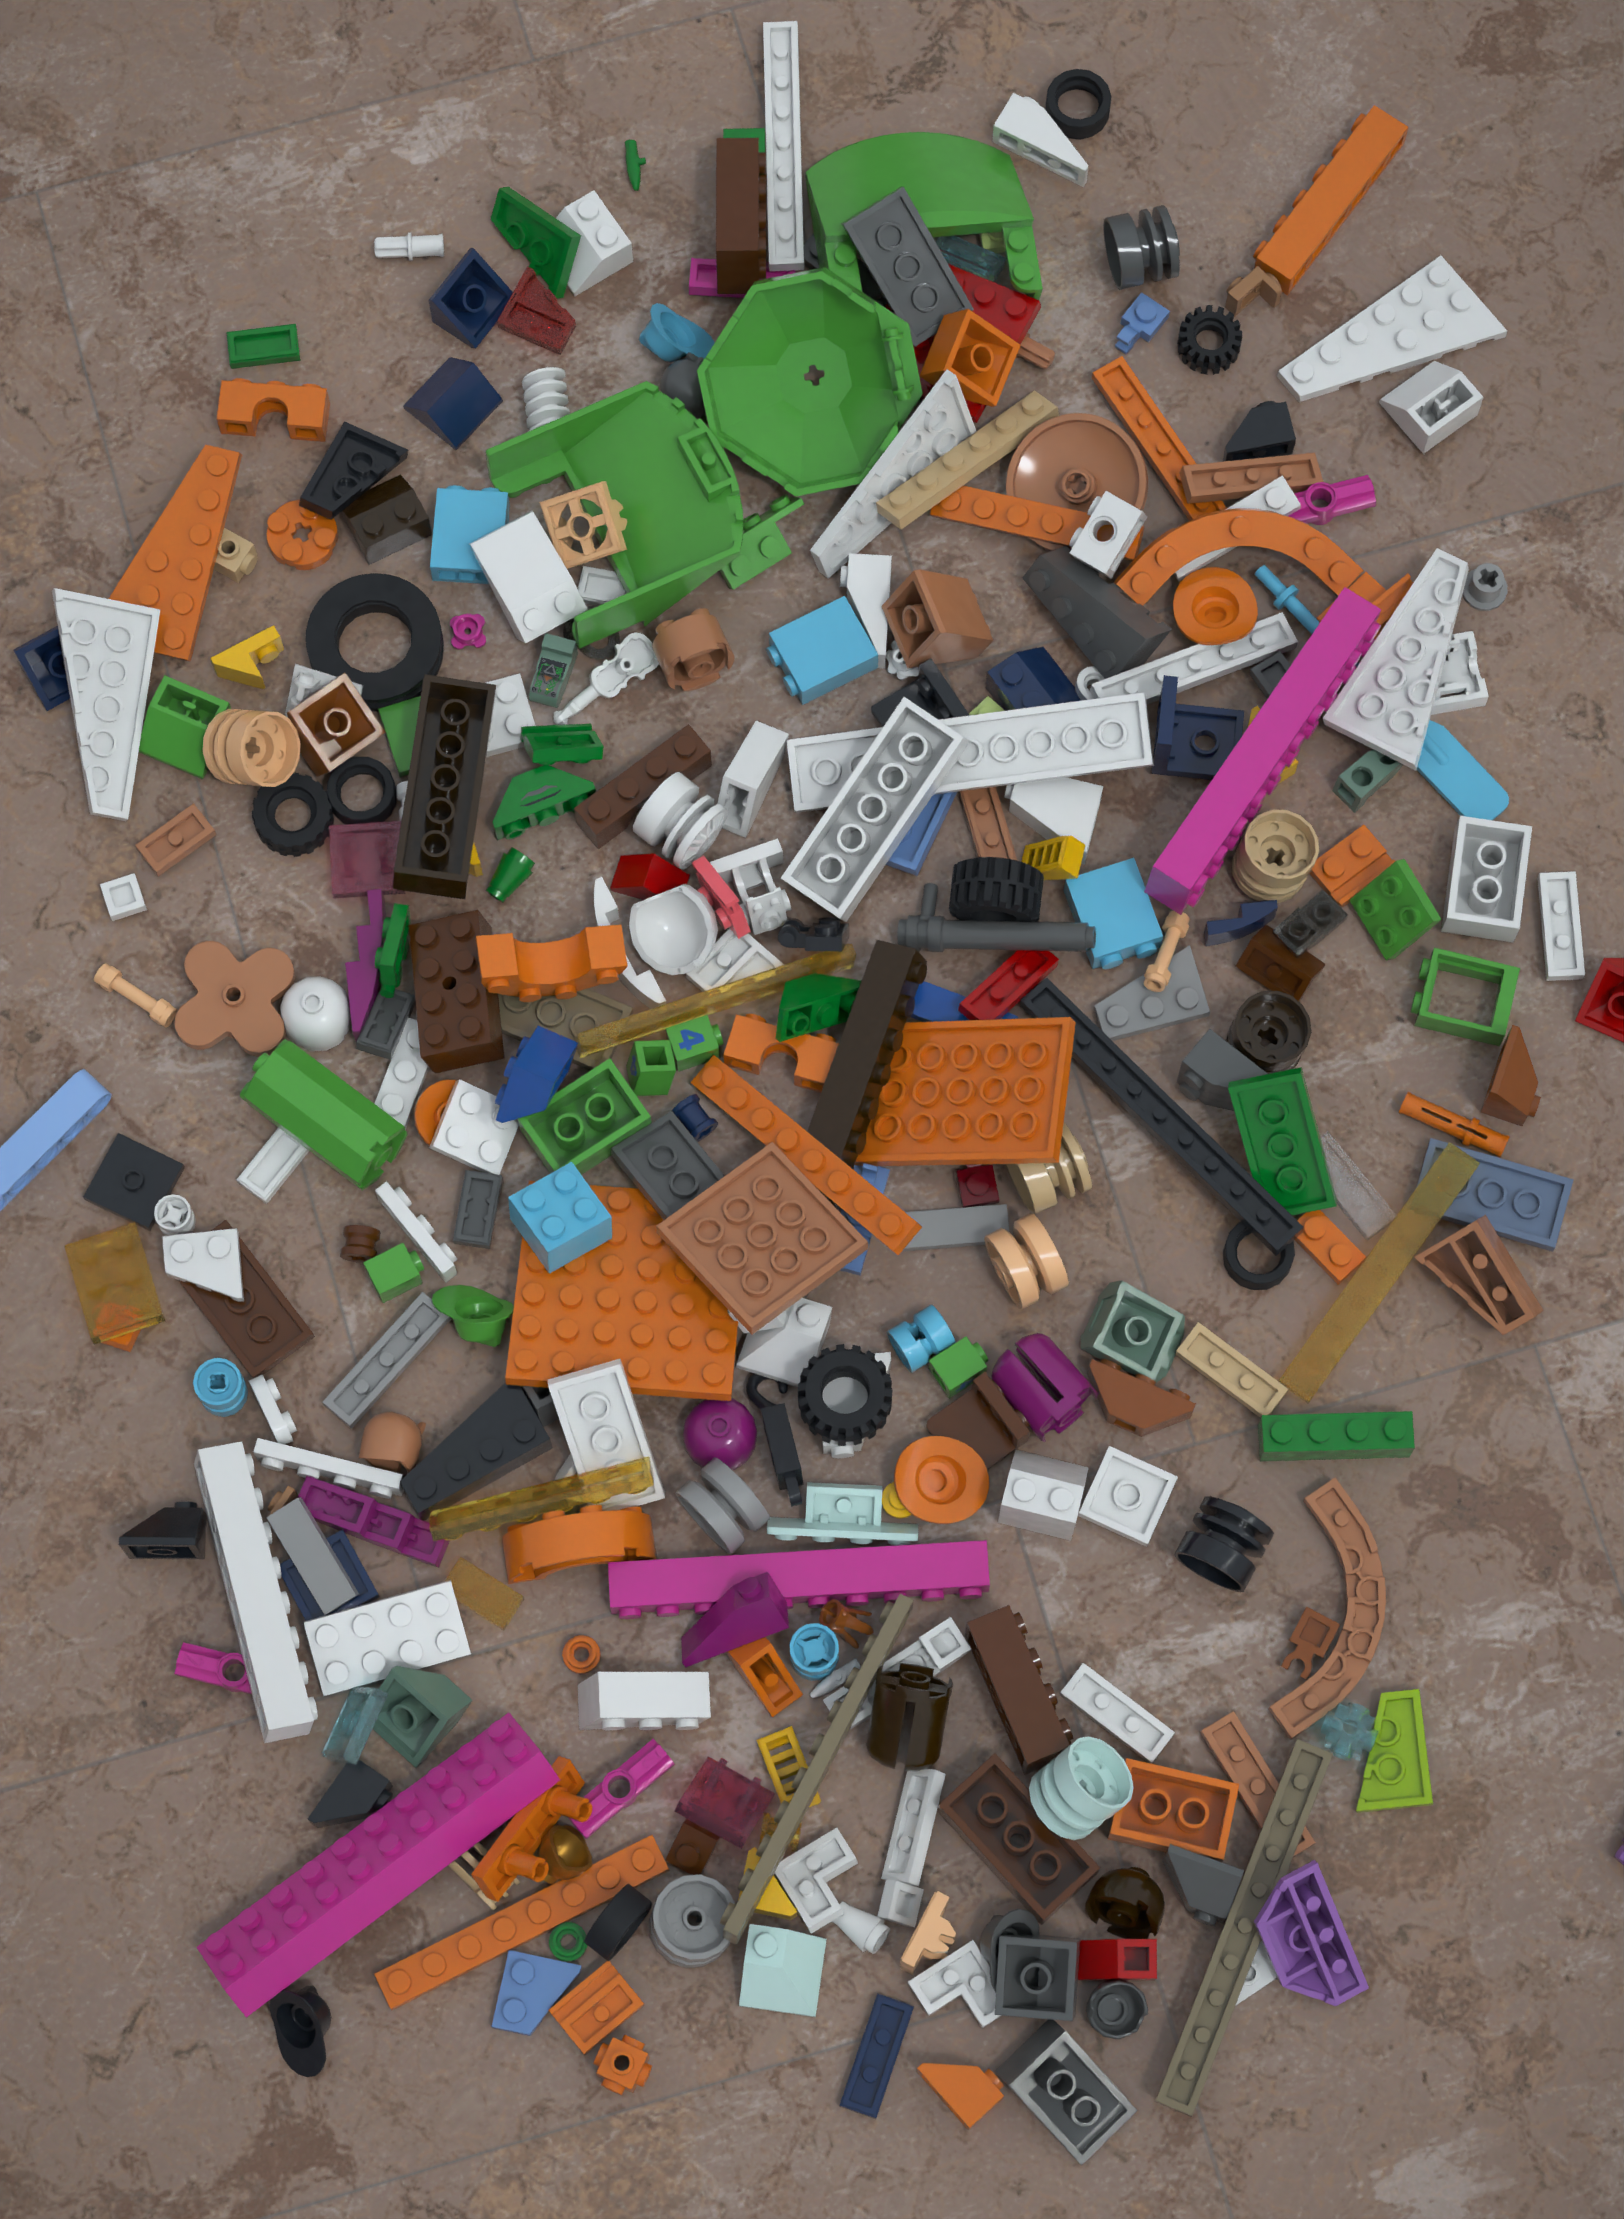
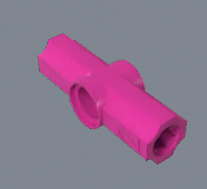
[1289,475,1376,525]
[174,1642,252,1694]
[568,1739,675,1839]

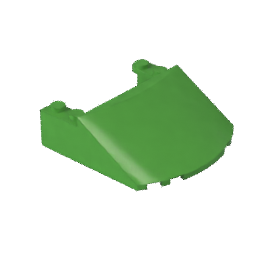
[805,132,1043,300]
[486,381,744,649]

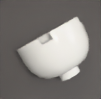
[280,976,352,1052]

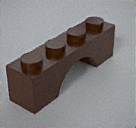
[574,724,712,849]

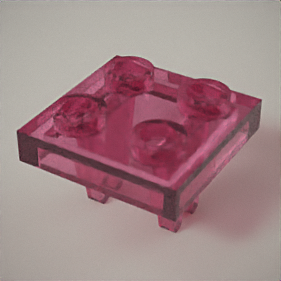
[329,821,406,899]
[674,1756,775,1849]

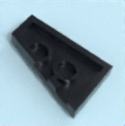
[299,421,408,520]

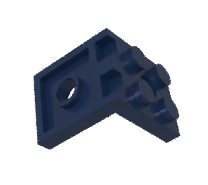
[1151,675,1244,780]

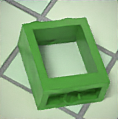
[1411,947,1520,1046]

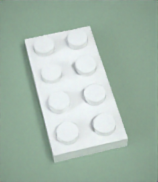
[548,1358,665,1511]
[303,1580,471,1696]

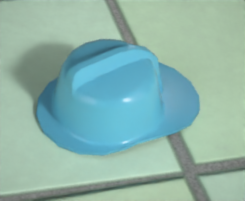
[639,303,715,362]

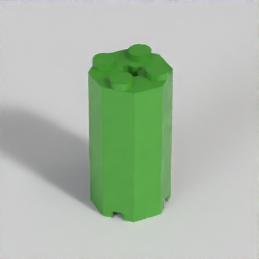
[240,1039,408,1191]

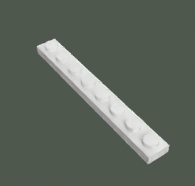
[763,21,804,271]

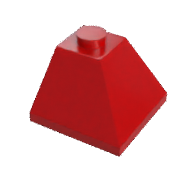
[1575,958,1624,1042]

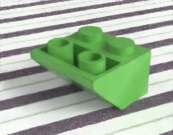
[139,675,231,779]

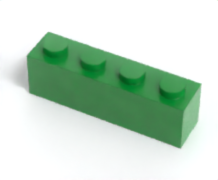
[1258,1411,1415,1462]

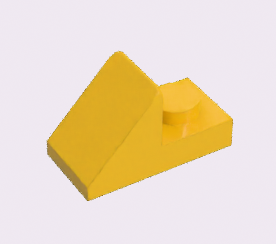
[210,625,284,689]

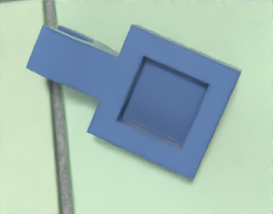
[1115,292,1170,354]

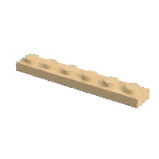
[876,390,1059,530]

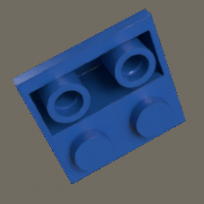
[495,1026,578,1123]

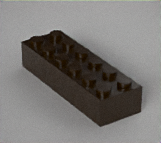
[393,674,496,900]

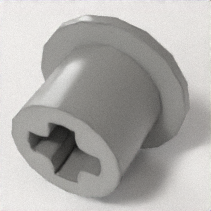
[1462,563,1508,611]

